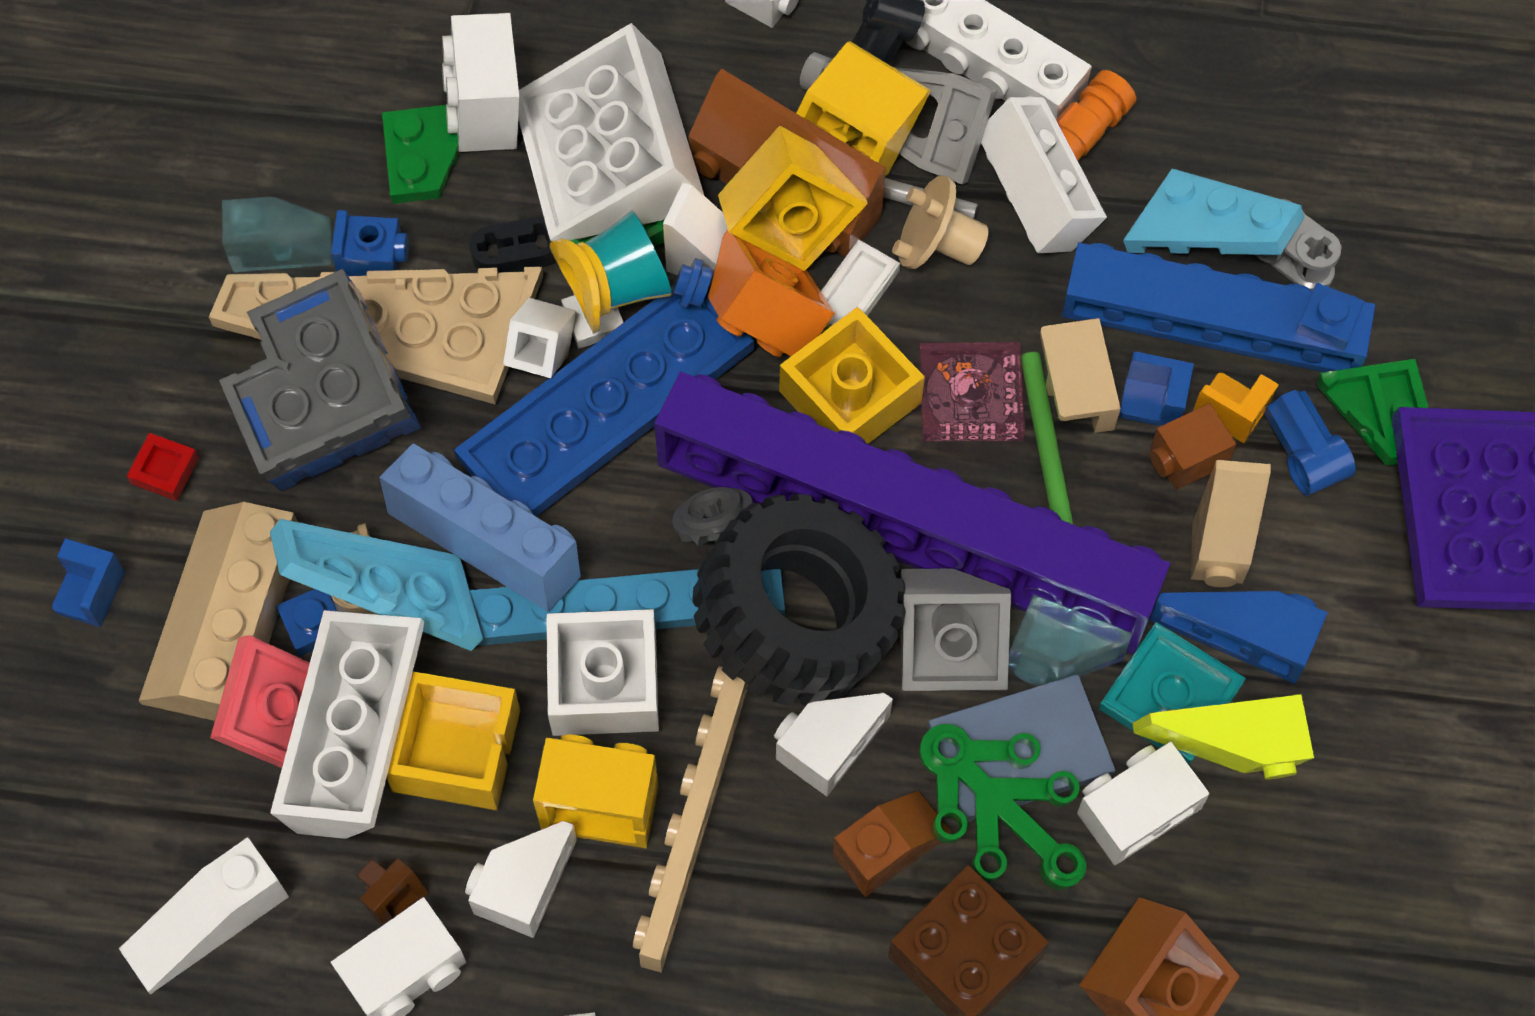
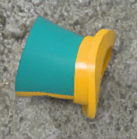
[550,210,671,334]

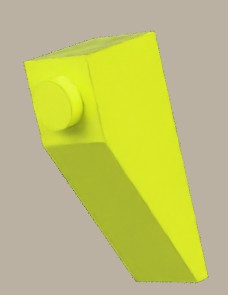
[1132,694,1314,780]

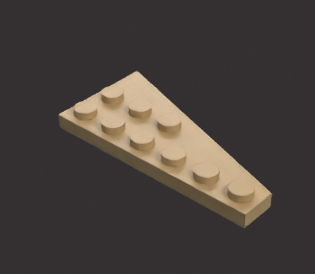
[209,267,544,404]

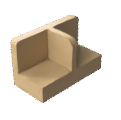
[1040,318,1121,433]

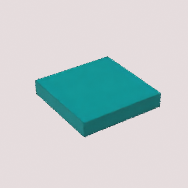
[1099,622,1246,766]

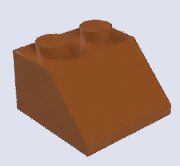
[1079,897,1240,1016]

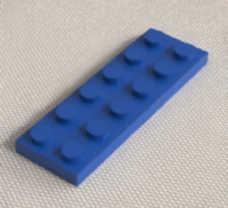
[454,284,754,516]

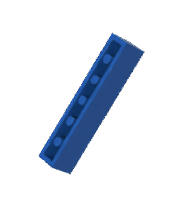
[1062,242,1375,372]

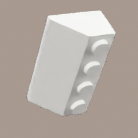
[270,610,425,839]

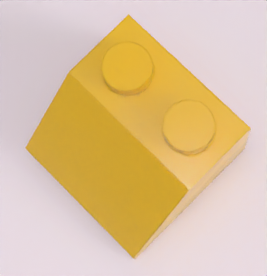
[718,126,868,271]

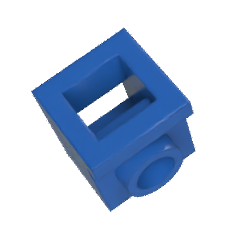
[331,210,409,276]

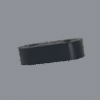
[470,217,557,273]

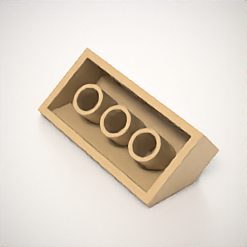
[139,502,297,721]

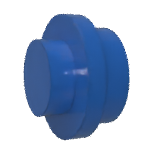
[673,258,713,308]

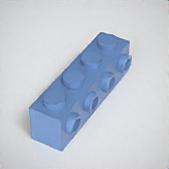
[379,443,581,612]

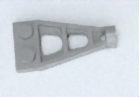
[800,52,998,184]

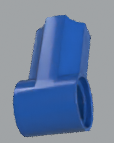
[1264,390,1356,496]

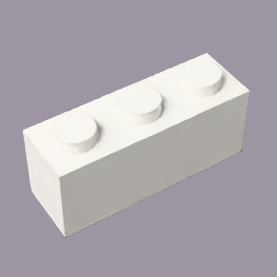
[981,97,1107,253]

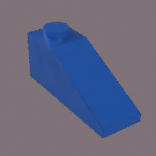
[1150,591,1328,684]

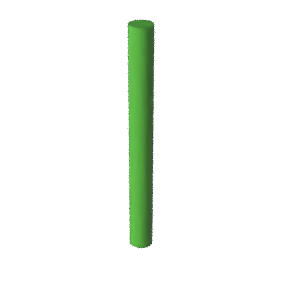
[1020,352,1073,524]

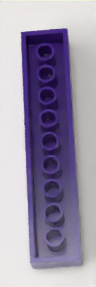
[654,371,1171,655]

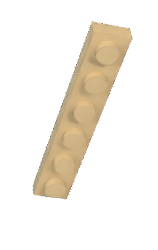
[633,666,748,973]

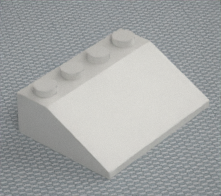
[518,23,704,241]

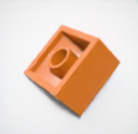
[708,229,835,357]

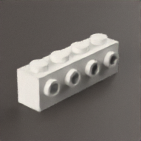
[905,0,1092,119]

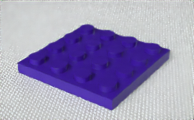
[1392,407,1535,610]

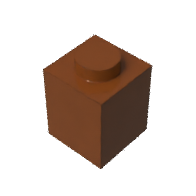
[1150,403,1237,490]

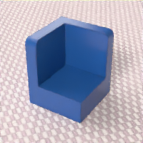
[1119,352,1194,426]
[52,538,125,628]

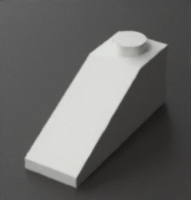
[119,837,289,994]

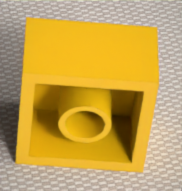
[779,307,925,444]

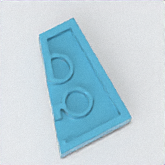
[1123,169,1304,255]

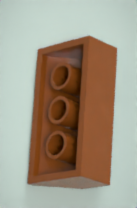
[688,69,886,257]

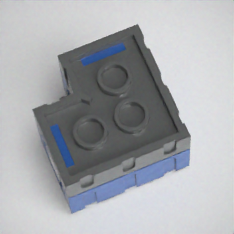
[219,269,421,491]

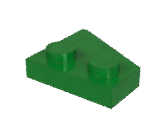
[382,105,461,204]
[1317,359,1429,466]

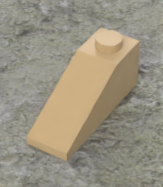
[1191,460,1271,587]

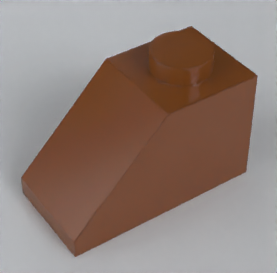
[833,791,951,898]

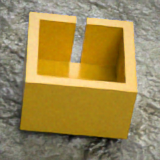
[386,672,520,810]
[533,734,659,849]

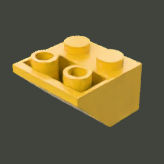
[796,41,931,176]

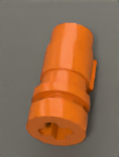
[1056,70,1137,161]

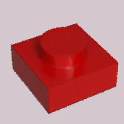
[126,433,199,501]

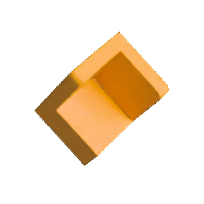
[1193,373,1279,443]

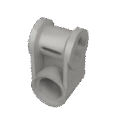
[1254,199,1342,291]

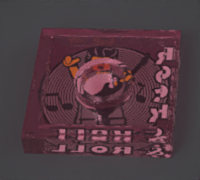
[919,342,1025,441]

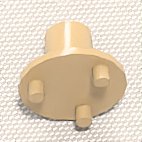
[892,176,988,269]

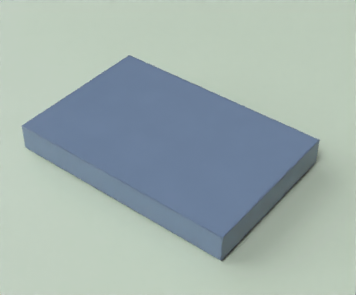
[927,674,1116,822]

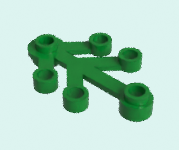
[919,724,1086,890]

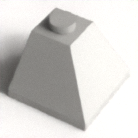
[900,569,1011,691]

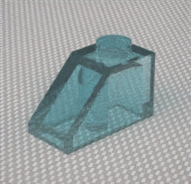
[222,197,332,272]
[1008,594,1133,685]

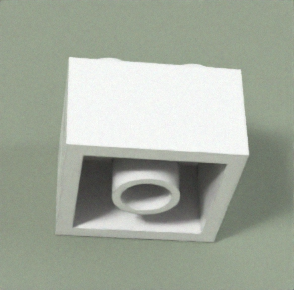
[442,13,519,152]
[547,609,659,736]

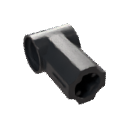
[852,0,925,64]

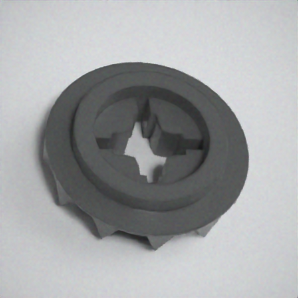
[672,487,753,546]

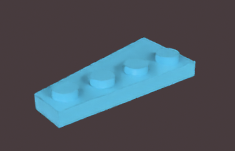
[270,519,483,651]

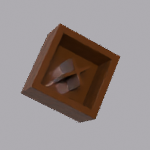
[888,865,1049,1016]

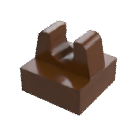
[356,858,428,926]

